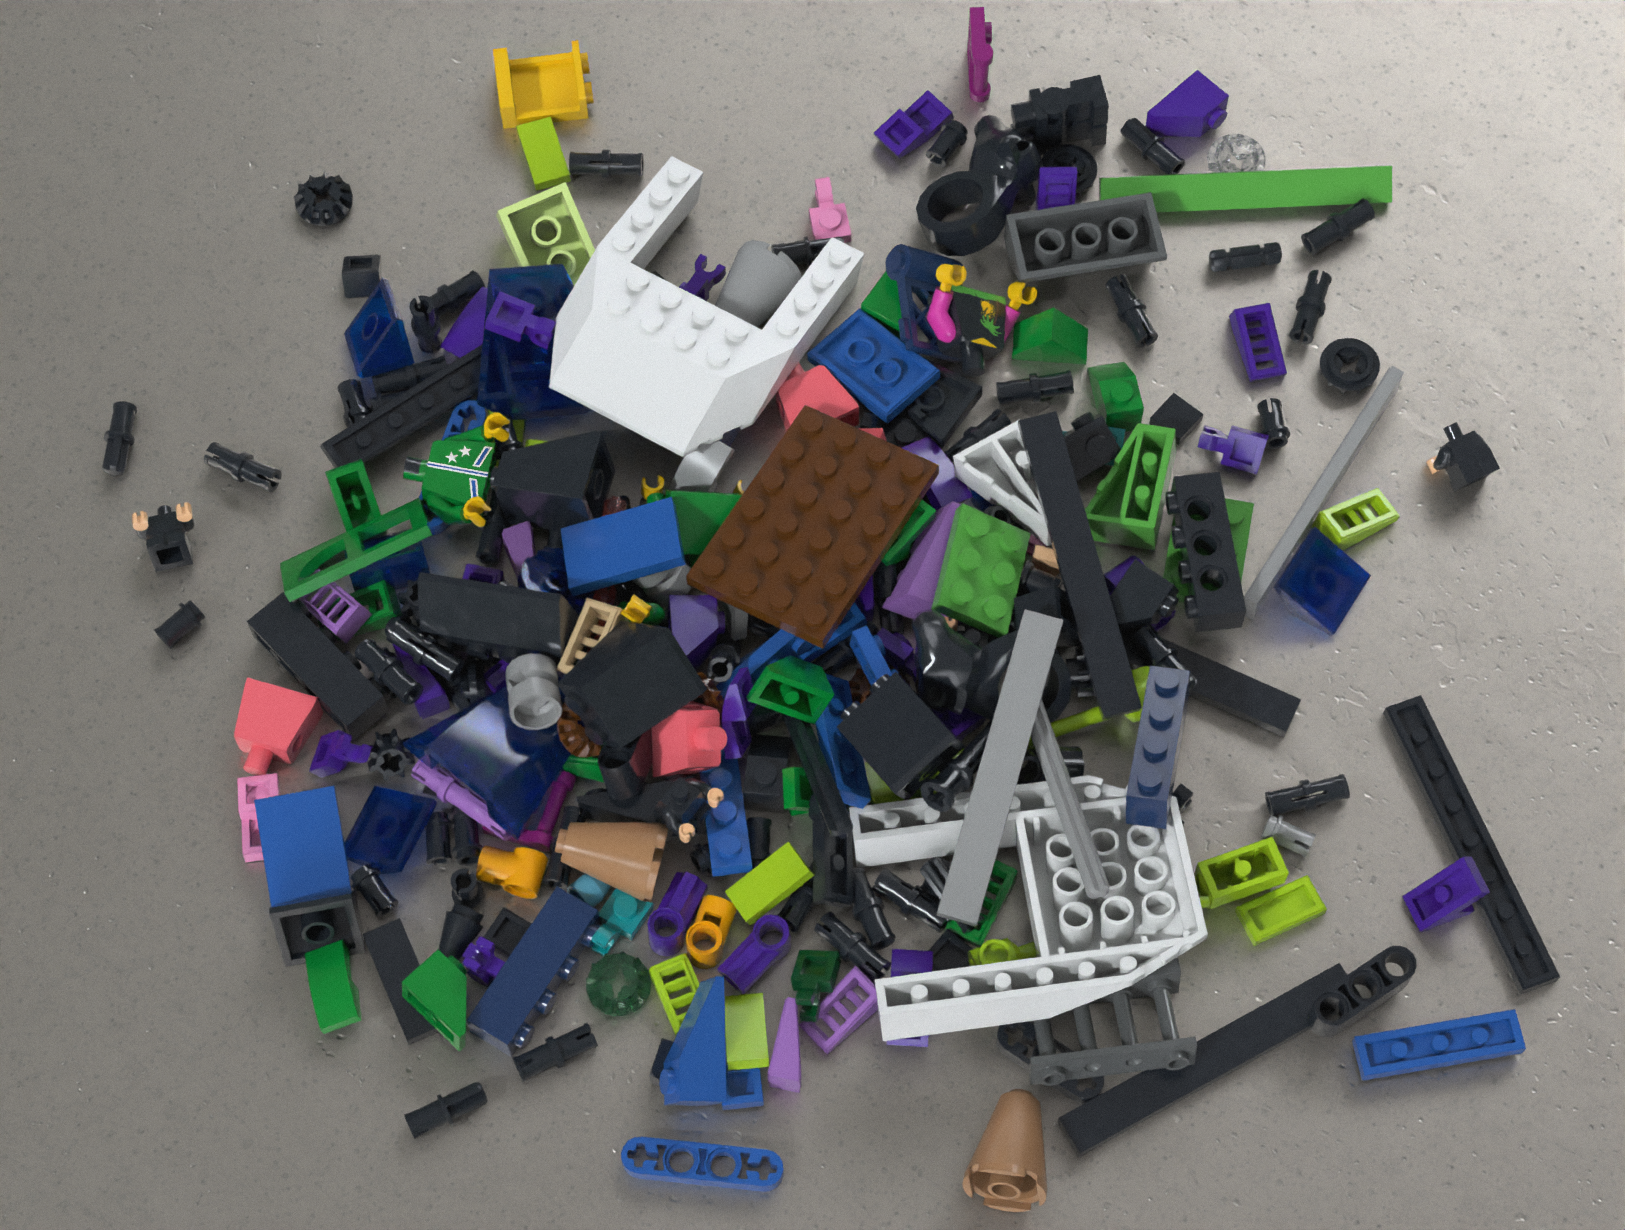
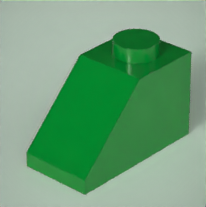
[1087,362,1144,432]
[746,655,835,725]
[402,949,467,1052]

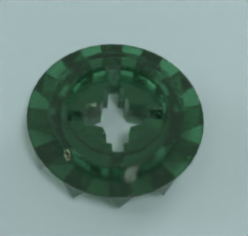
[586,951,651,1016]

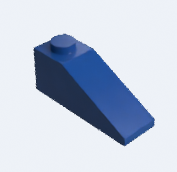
[659,976,727,1106]

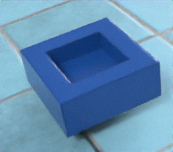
[722,1065,764,1110]

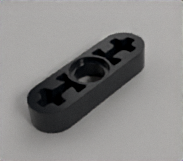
[996,1021,1104,1104]

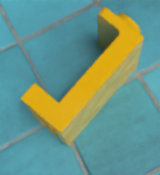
[493,40,594,129]

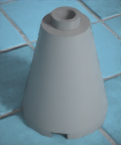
[715,240,802,327]

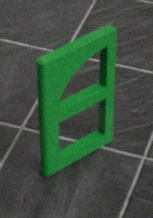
[280,498,432,602]

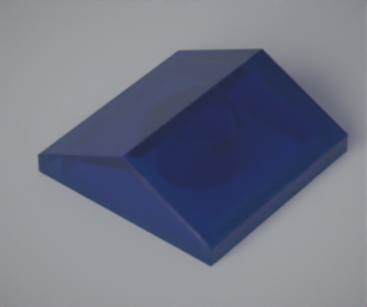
[1274,527,1371,636]
[345,786,438,874]

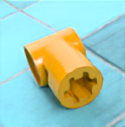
[476,845,548,899]
[686,895,737,969]

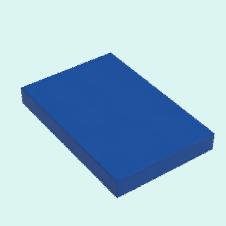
[807,308,940,424]
[560,497,686,596]
[254,786,352,906]

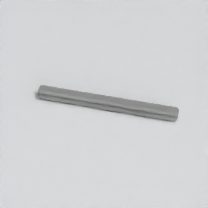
[1031,699,1109,899]

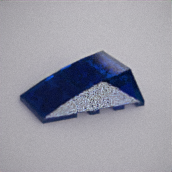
[477,264,592,420]
[403,676,586,840]

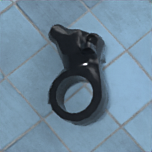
[916,115,1043,256]
[911,609,1072,723]

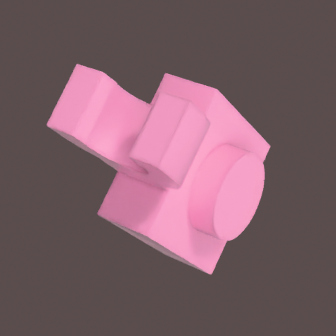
[809,177,851,243]

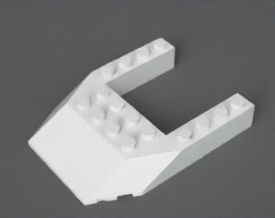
[549,156,864,457]
[849,775,1208,1041]

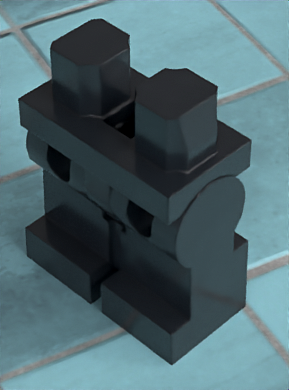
[1010,75,1109,155]

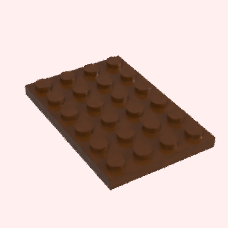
[686,405,939,649]

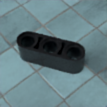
[597,728,652,800]
[1308,946,1417,1037]

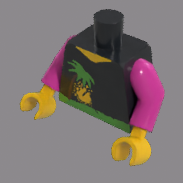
[927,264,1037,377]

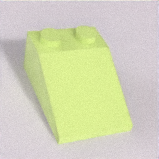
[496,182,595,308]

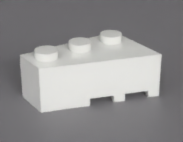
[953,419,1052,546]

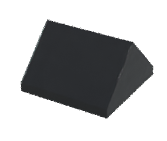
[269,890,366,967]

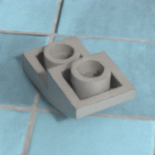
[668,440,735,492]

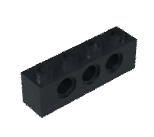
[1165,472,1246,632]

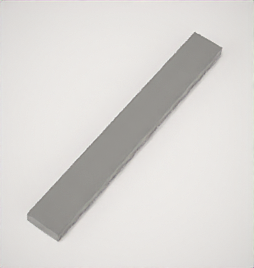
[1244,366,1404,620]
[937,609,1063,927]

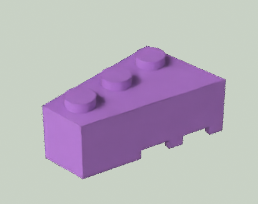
[882,501,963,626]

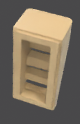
[556,598,629,675]

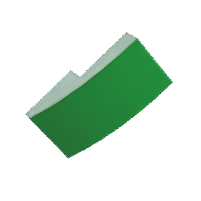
[305,940,361,1034]

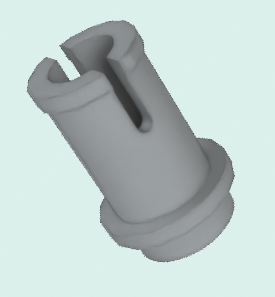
[1261,815,1316,858]

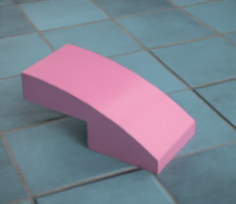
[237,773,280,863]

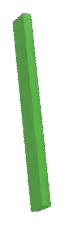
[1099,165,1392,213]

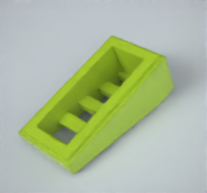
[1311,488,1400,555]
[649,953,699,1037]

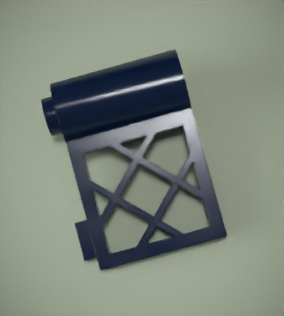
[885,244,963,364]

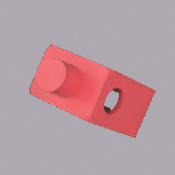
[776,362,859,431]
[234,677,323,776]
[651,701,727,777]

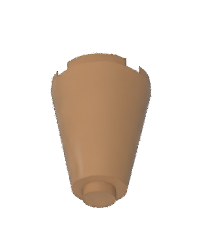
[555,822,669,902]
[962,1089,1048,1212]

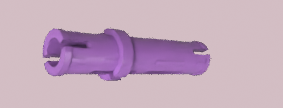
[411,756,520,841]

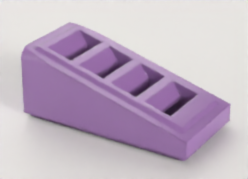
[502,521,539,591]
[298,568,372,643]
[799,966,878,1054]
[768,997,801,1093]

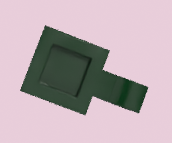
[790,950,841,1022]

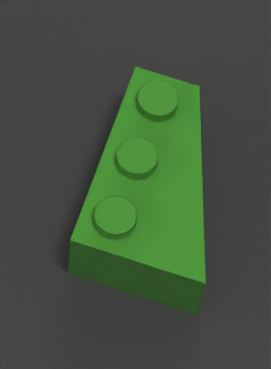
[1084,423,1176,550]

